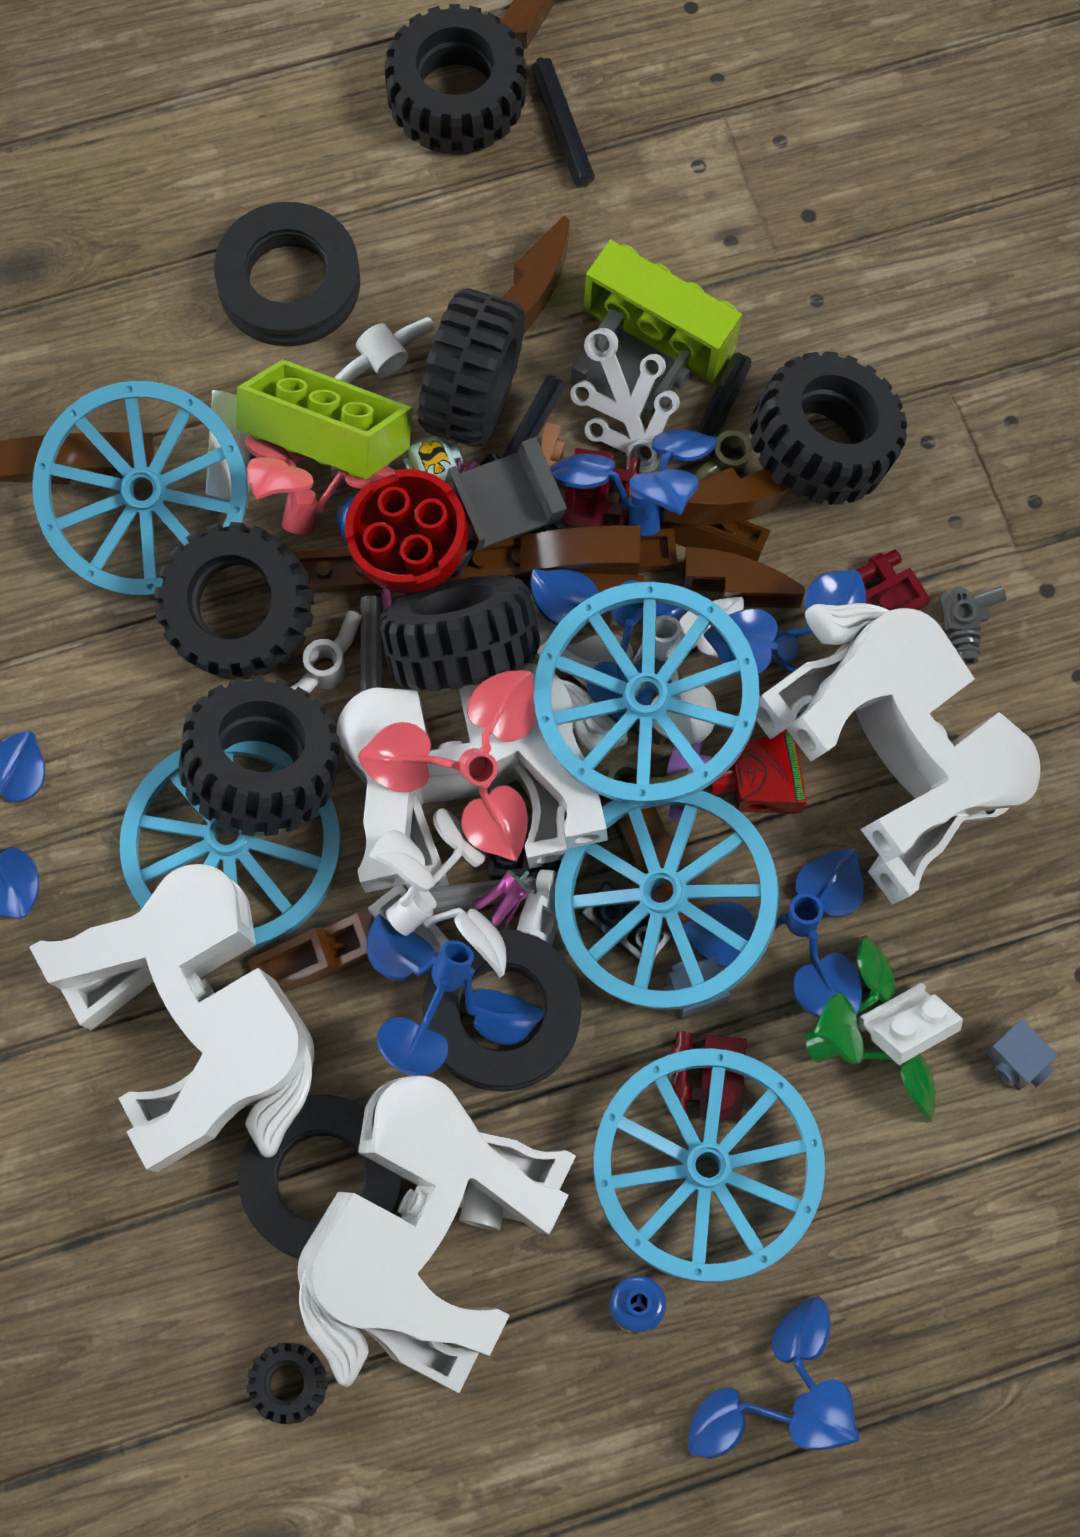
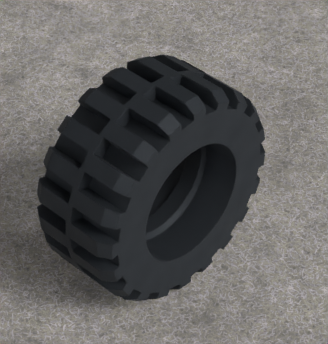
[385,4,526,154]
[417,288,526,447]
[750,351,907,505]
[155,522,315,680]
[379,575,541,691]
[179,677,340,836]

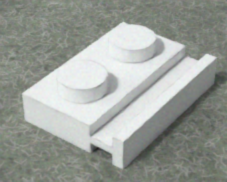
[858,983,963,1065]

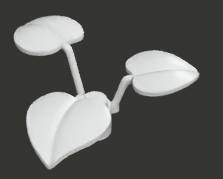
[563,597,744,744]
[369,808,506,979]

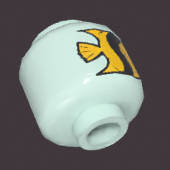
[403,435,464,481]

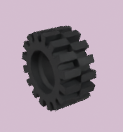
[246,1342,328,1425]

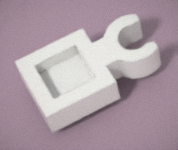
[517,869,558,946]

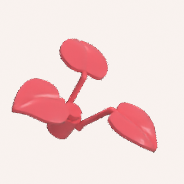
[245,435,395,535]
[358,670,536,861]

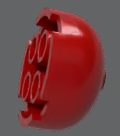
[345,469,468,593]

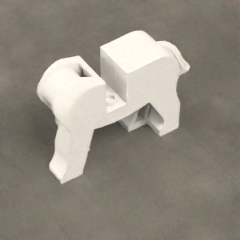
[756,603,1040,905]
[336,664,628,893]
[29,864,315,1172]
[298,1075,576,1393]

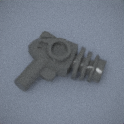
[939,586,1007,665]

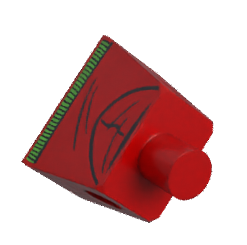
[709,730,807,814]

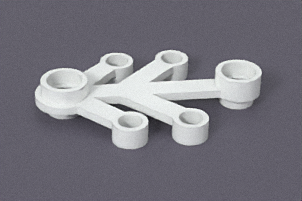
[570,328,680,473]

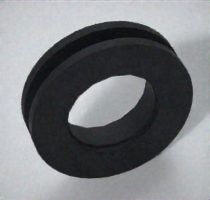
[214,202,360,347]
[422,929,581,1092]
[238,1095,403,1259]

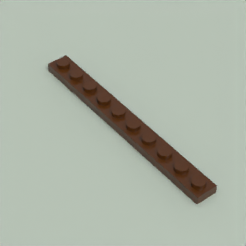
[294,528,678,593]

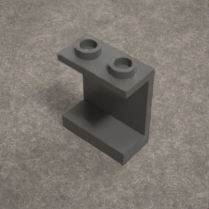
[570,309,691,428]
[445,437,567,552]

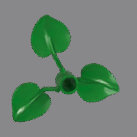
[805,935,936,1123]

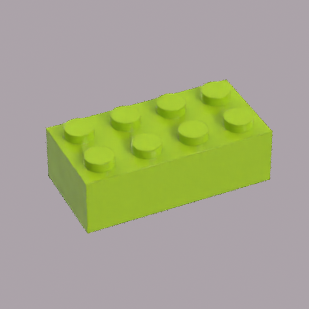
[584,239,743,384]
[236,359,412,479]

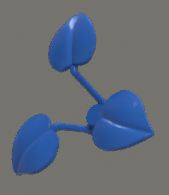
[550,429,717,536]
[530,569,707,720]
[703,569,866,734]
[0,731,46,919]
[684,849,864,1017]
[367,914,545,1076]
[688,1296,860,1459]

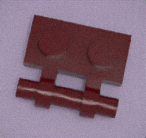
[562,448,641,528]
[848,549,931,611]
[669,1031,747,1124]

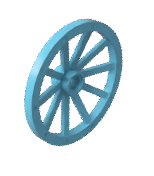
[33,381,248,595]
[534,582,759,804]
[120,741,341,950]
[555,790,780,1010]
[593,1048,825,1283]

